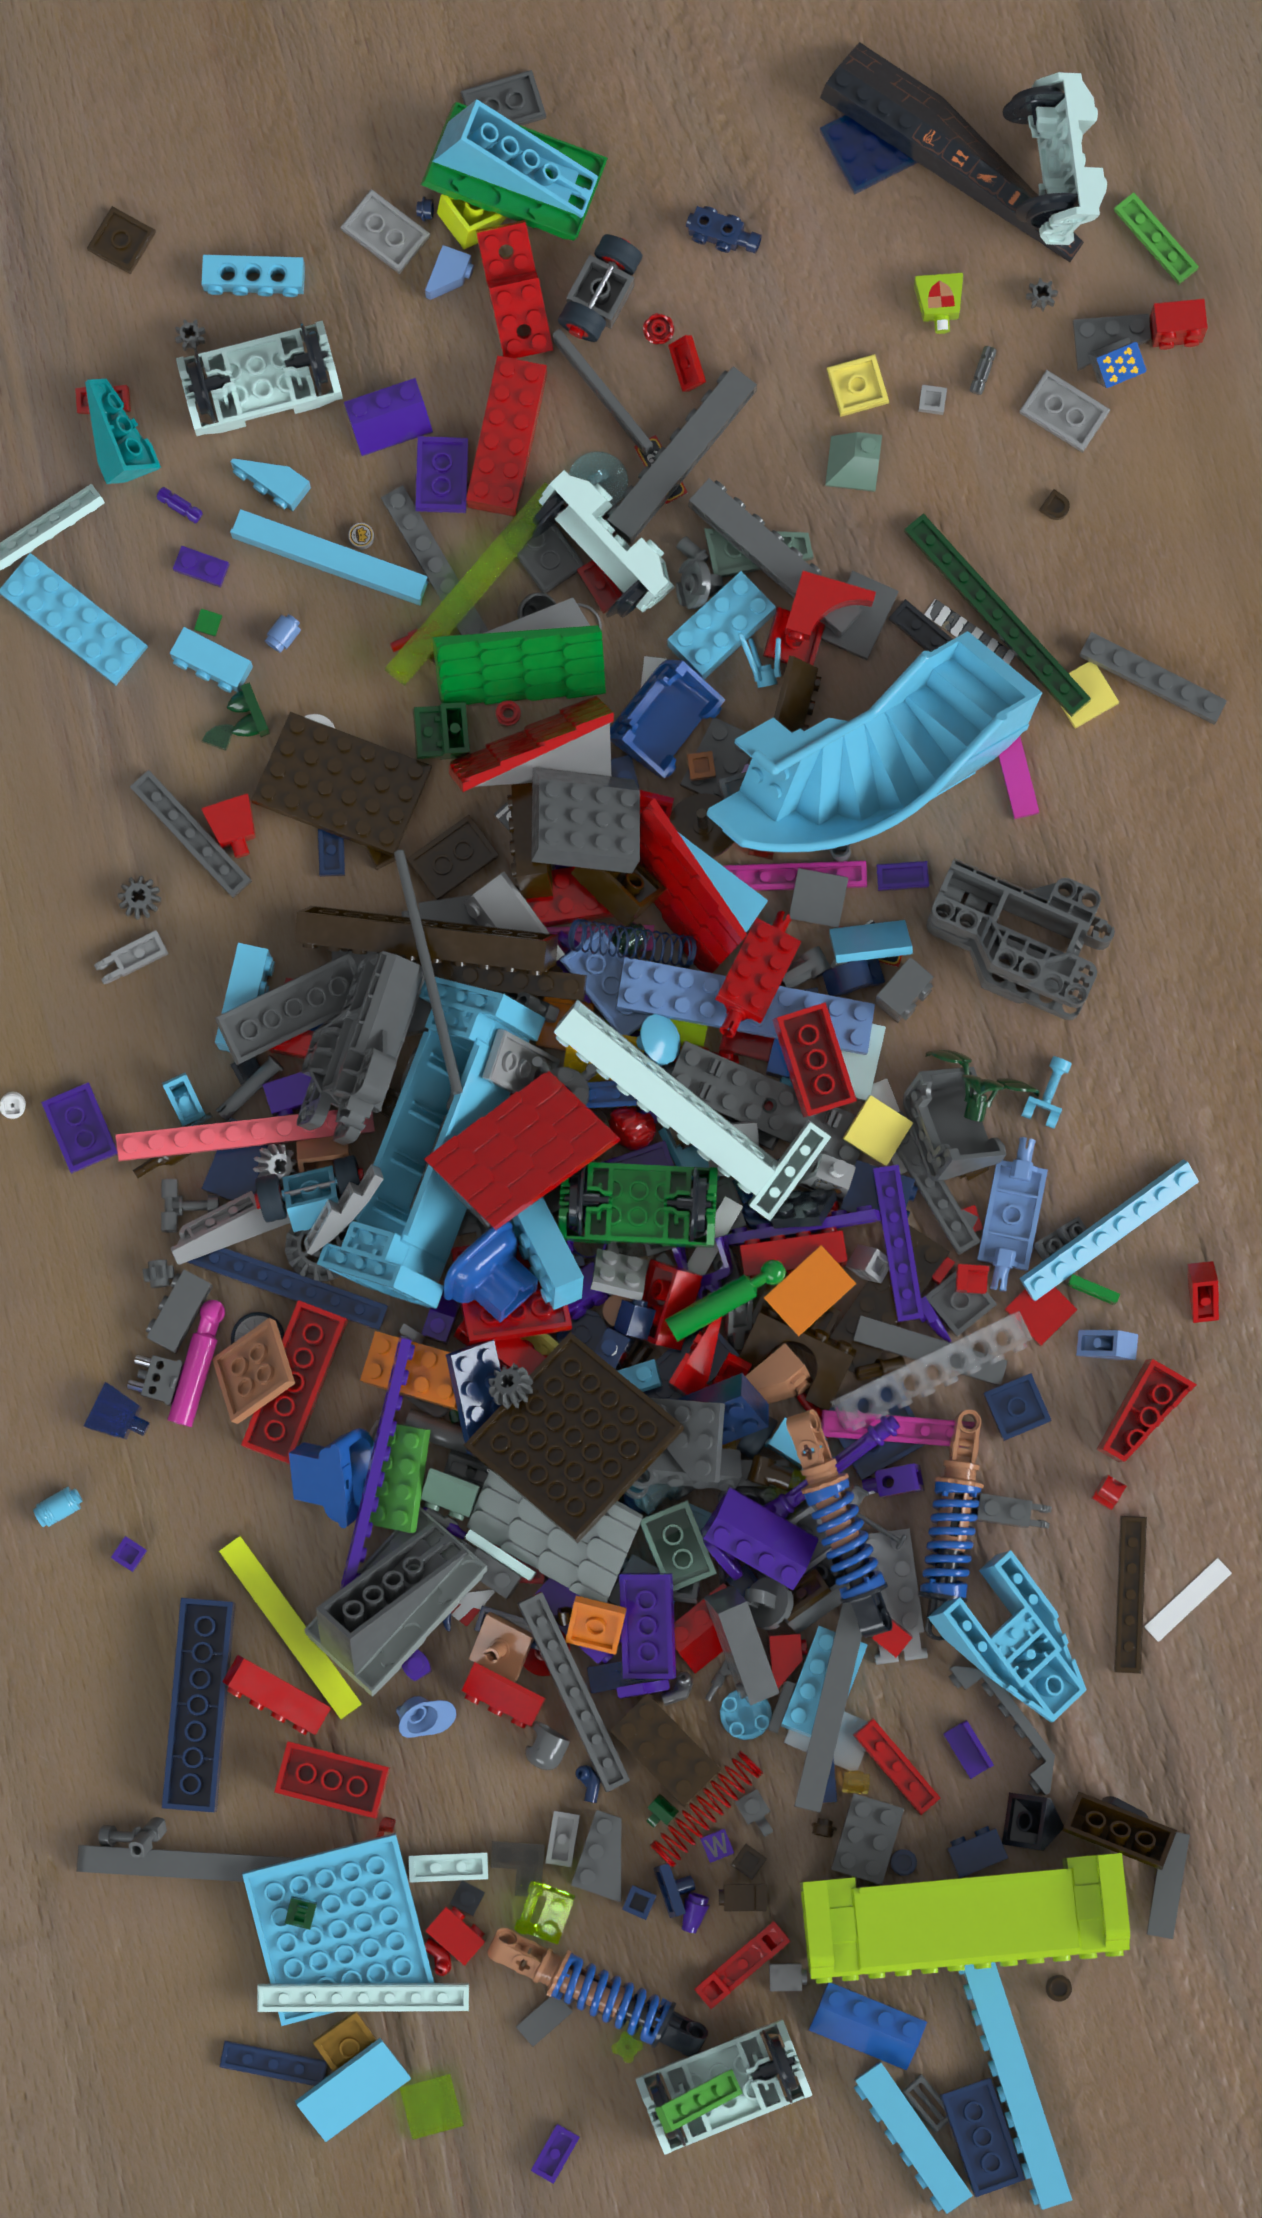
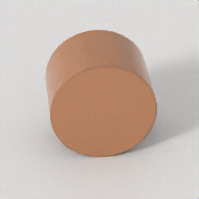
[603,1295,631,1327]

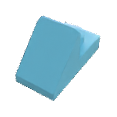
[162,1073,205,1127]

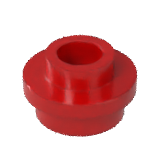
[496,700,521,726]

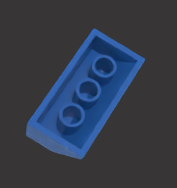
[809,1982,927,2070]

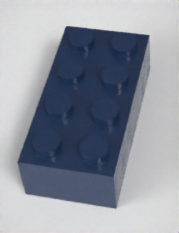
[675,1373,769,1445]

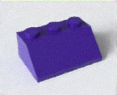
[344,378,433,456]

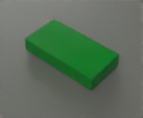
[1067,1274,1120,1305]

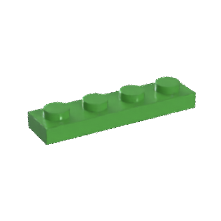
[1114,192,1199,285]
[655,2069,743,2134]

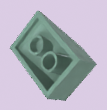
[640,1500,717,1591]

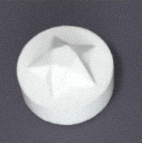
[0,1092,26,1119]

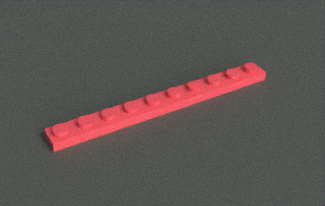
[115,1110,375,1162]

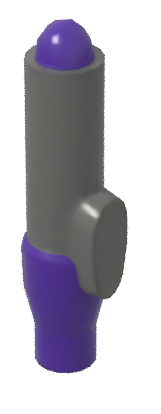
[423,1507,467,1539]

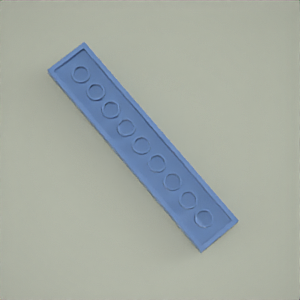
[615,957,875,1055]

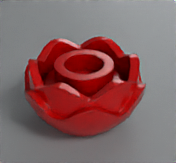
[643,313,674,345]

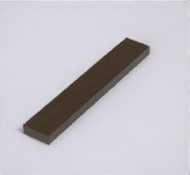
[1114,1516,1147,1674]

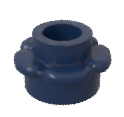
[416,196,434,221]

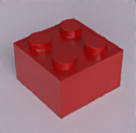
[1149,299,1208,350]

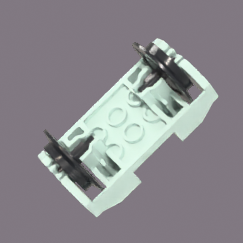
[1002,72,1107,245]
[176,321,343,436]
[635,2019,812,2155]

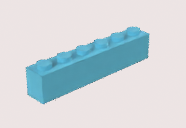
[854,2061,973,2214]

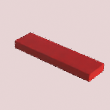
[853,1718,941,1815]

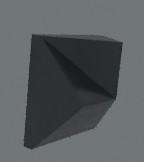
[1002,1792,1064,1851]

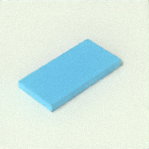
[295,2038,411,2142]

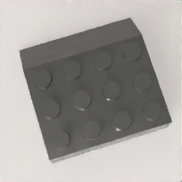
[531,767,640,873]

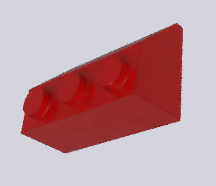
[642,1259,703,1350]
[674,1583,727,1674]
[461,1662,546,1729]

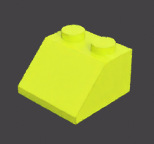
[437,194,508,249]

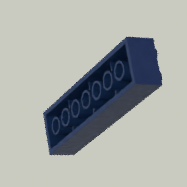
[162,1598,236,1812]

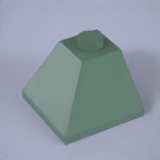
[825,432,882,492]

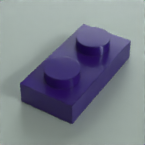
[173,546,230,588]
[531,2123,580,2184]

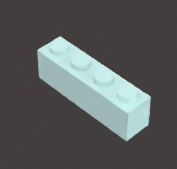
[748,1120,831,1221]

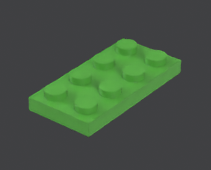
[369,1424,431,1533]

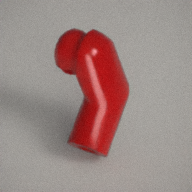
[425,1938,452,1976]

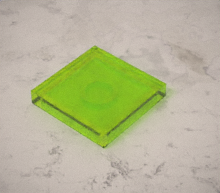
[399,2074,464,2140]

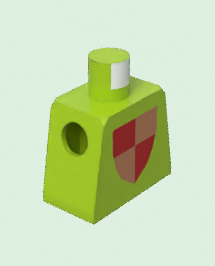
[914,273,963,334]

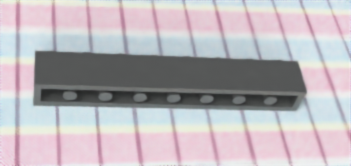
[606,366,757,544]
[688,478,862,638]

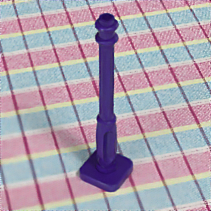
[700,1415,900,1581]

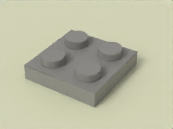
[591,1249,648,1301]

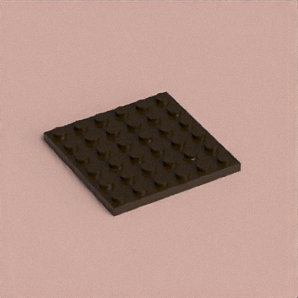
[464,1332,684,1544]

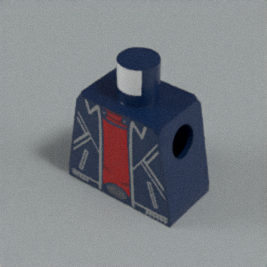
[595,1327,637,1371]

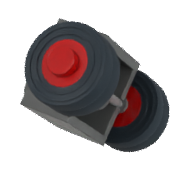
[558,234,643,342]

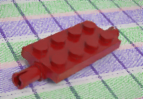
[715,911,801,1038]

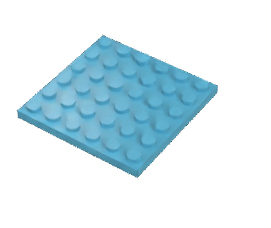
[242,1833,435,2026]

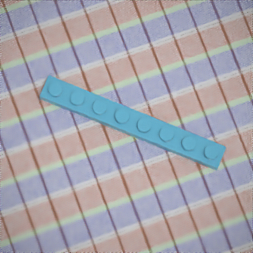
[1019,1159,1199,1301]

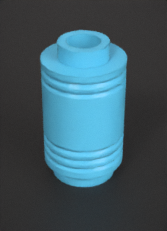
[33,1487,83,1527]

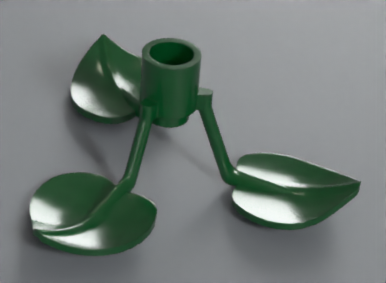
[925,1050,1040,1122]

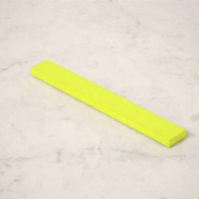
[219,1536,362,1720]

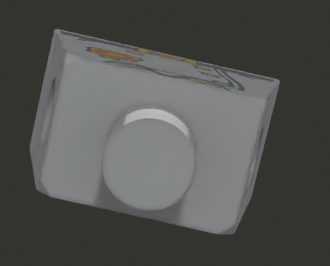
[797,1154,856,1203]

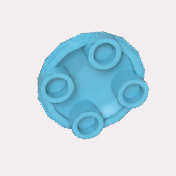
[636,1014,681,1066]
[720,1690,772,1740]

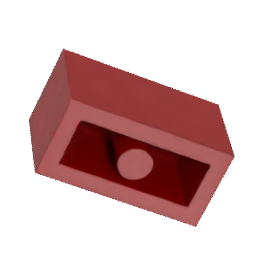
[425,1906,486,1966]

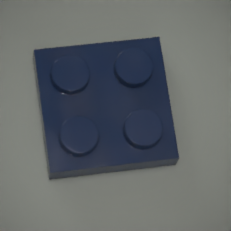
[983,1373,1052,1441]

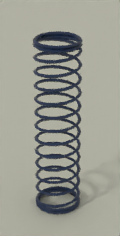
[568,918,697,968]

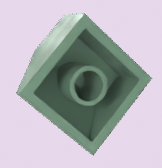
[421,1468,481,1521]

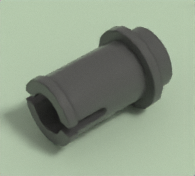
[676,536,709,563]

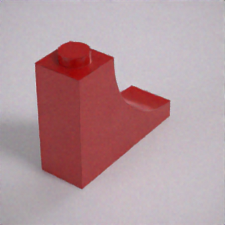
[784,571,876,642]

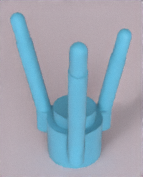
[738,632,782,688]

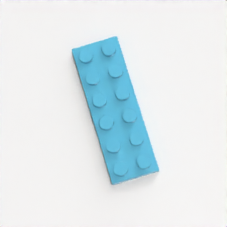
[0,553,148,686]

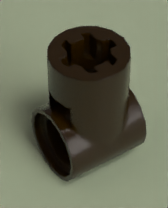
[747,1455,794,1491]

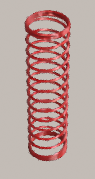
[650,1751,763,1867]

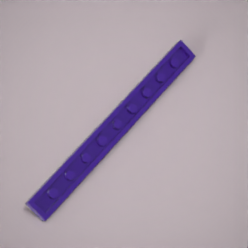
[340,1336,415,1590]

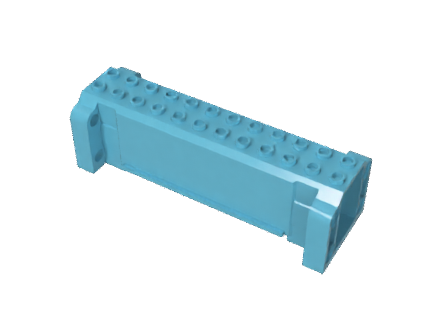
[317,977,546,1309]

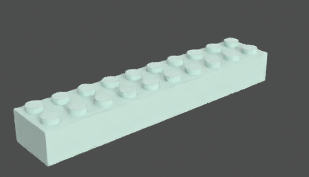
[554,1000,778,1195]

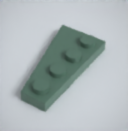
[704,528,814,578]

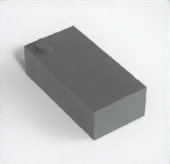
[704,1585,779,1705]

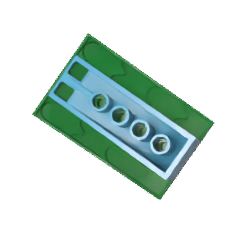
[420,99,608,241]

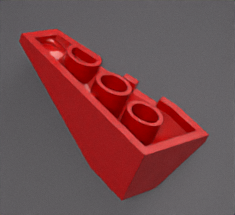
[669,1317,722,1396]

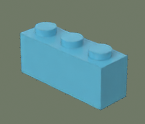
[170,627,253,693]

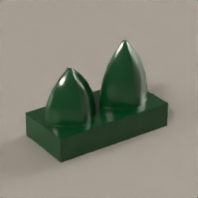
[227,682,270,737]

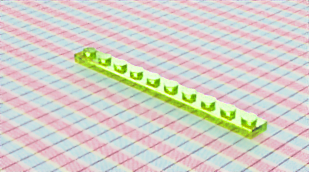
[385,482,548,686]

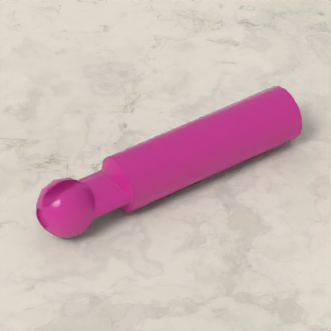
[167,1299,225,1427]

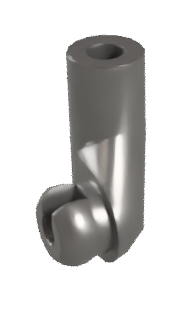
[661,1672,693,1706]

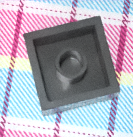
[875,957,934,1023]

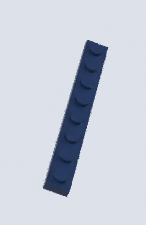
[186,1248,388,1331]

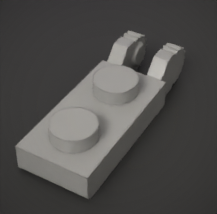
[94,930,169,984]

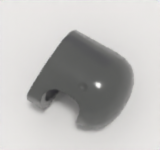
[525,1721,570,1770]

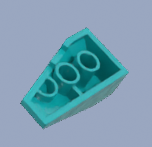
[85,378,161,484]

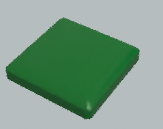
[194,609,222,637]

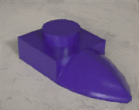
[919,1296,952,1343]

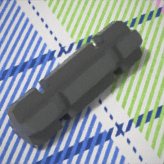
[970,346,997,395]

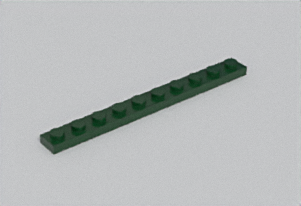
[904,513,1091,717]

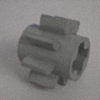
[1026,278,1058,312]
[175,319,206,351]
[143,1260,175,1288]

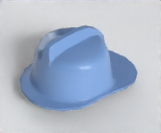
[396,1696,456,1738]

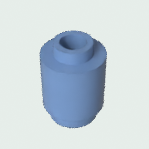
[265,614,301,653]

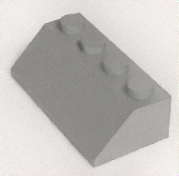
[464,872,565,961]

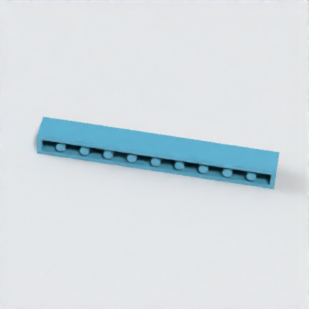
[958,1962,1072,2210]

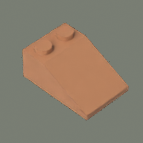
[745,1343,813,1404]

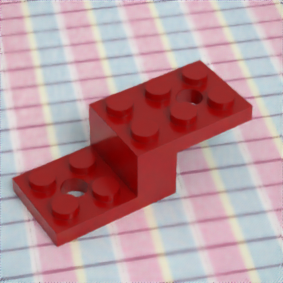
[476,220,553,359]

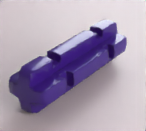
[156,487,203,523]

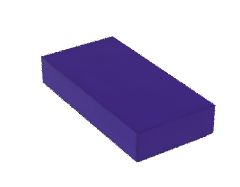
[876,861,929,891]

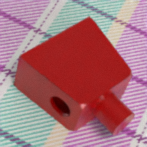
[202,793,256,858]

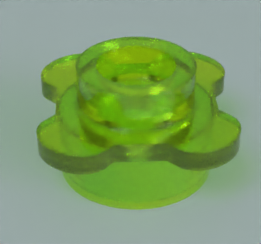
[612,2031,643,2063]

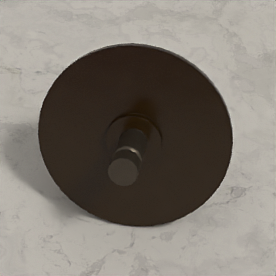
[670,793,735,858]

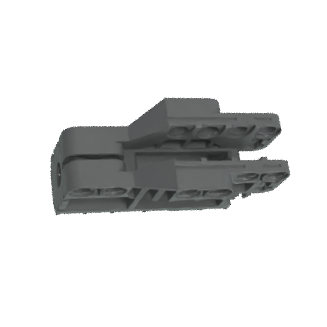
[926,858,1115,1020]
[297,951,425,1145]

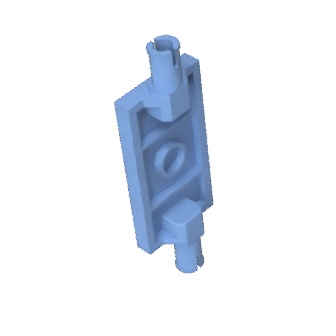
[977,1137,1048,1292]

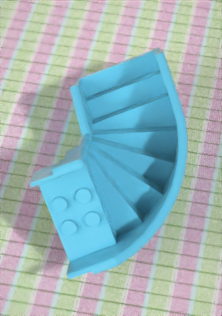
[706,631,1042,853]

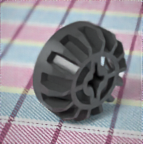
[285,1226,348,1282]

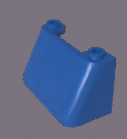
[610,660,725,778]

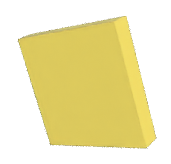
[827,354,889,417]
[1061,662,1119,729]
[842,1095,913,1166]

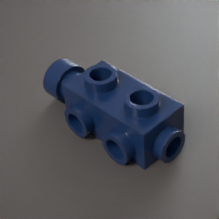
[686,206,762,254]

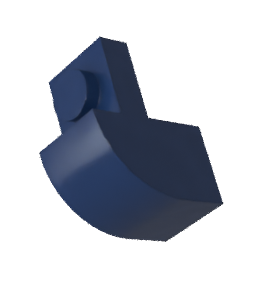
[822,958,885,997]

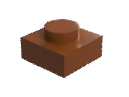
[687,751,716,781]

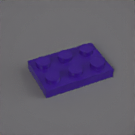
[416,436,468,513]
[41,1082,117,1174]

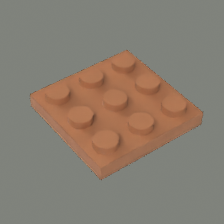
[212,1318,295,1424]

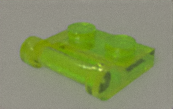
[514,1881,575,1945]

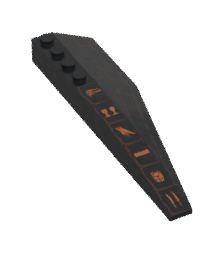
[820,42,1084,262]

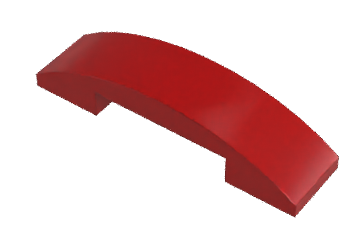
[694,1921,791,2009]

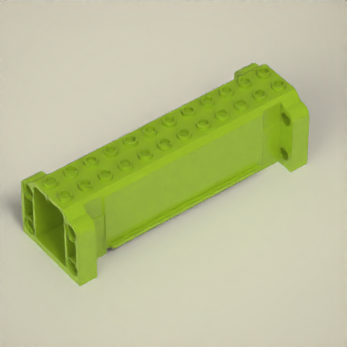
[800,1853,1130,1984]

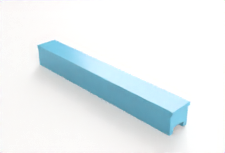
[230,509,429,606]

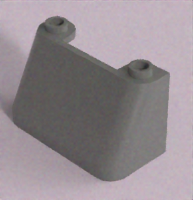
[903,1067,1006,1181]

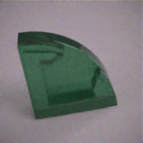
[202,724,234,751]

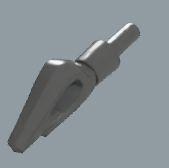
[705,1658,731,1702]

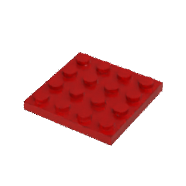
[451,1238,572,1345]

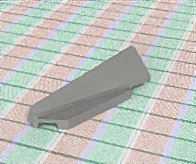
[171,1191,291,1264]

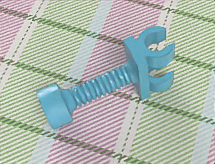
[1021,1056,1072,1128]

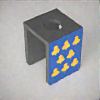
[1088,337,1146,388]

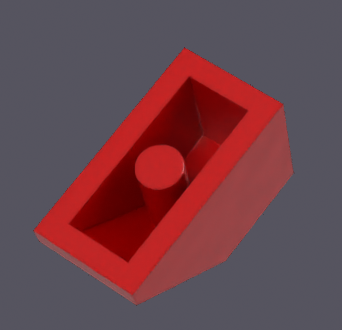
[1188,1261,1219,1323]
[769,1634,807,1688]

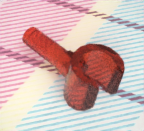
[376,1817,396,1838]

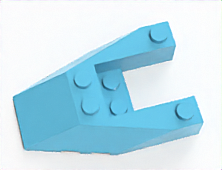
[928,1550,1087,1722]

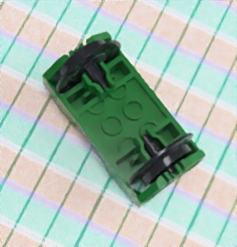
[559,1162,718,1248]

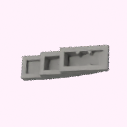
[304,1164,384,1255]

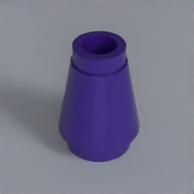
[681,1892,710,1934]

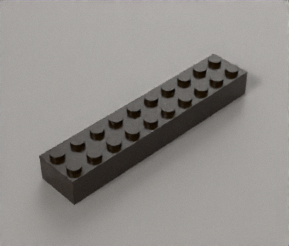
[295,906,558,975]

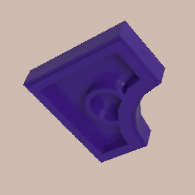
[616,1679,670,1699]

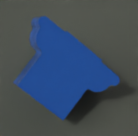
[444,1221,538,1322]
[289,1428,374,1528]

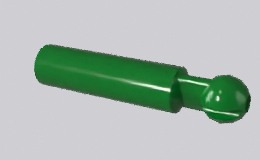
[665,1260,786,1342]

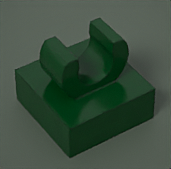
[646,1794,679,1828]
[285,1896,317,1930]

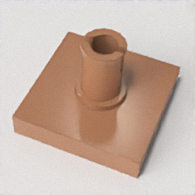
[469,1612,534,1682]

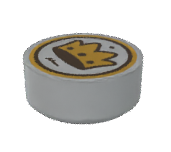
[349,523,374,550]

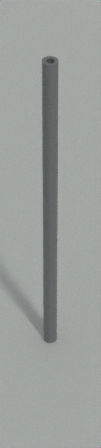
[394,850,463,1095]

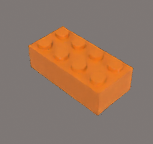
[360,1331,458,1411]

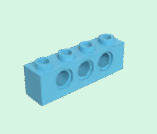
[202,255,305,297]

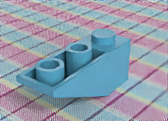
[231,459,311,511]

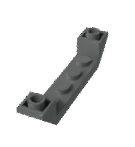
[948,1666,1055,1795]

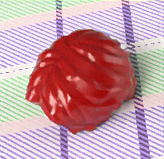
[608,1106,656,1150]

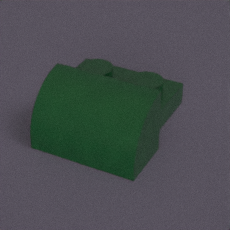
[413,702,470,760]

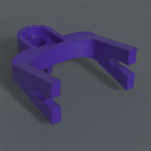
[672,1235,733,1299]

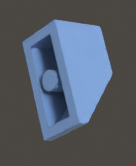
[425,245,474,300]
[1076,1330,1138,1360]

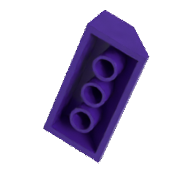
[702,1487,819,1590]

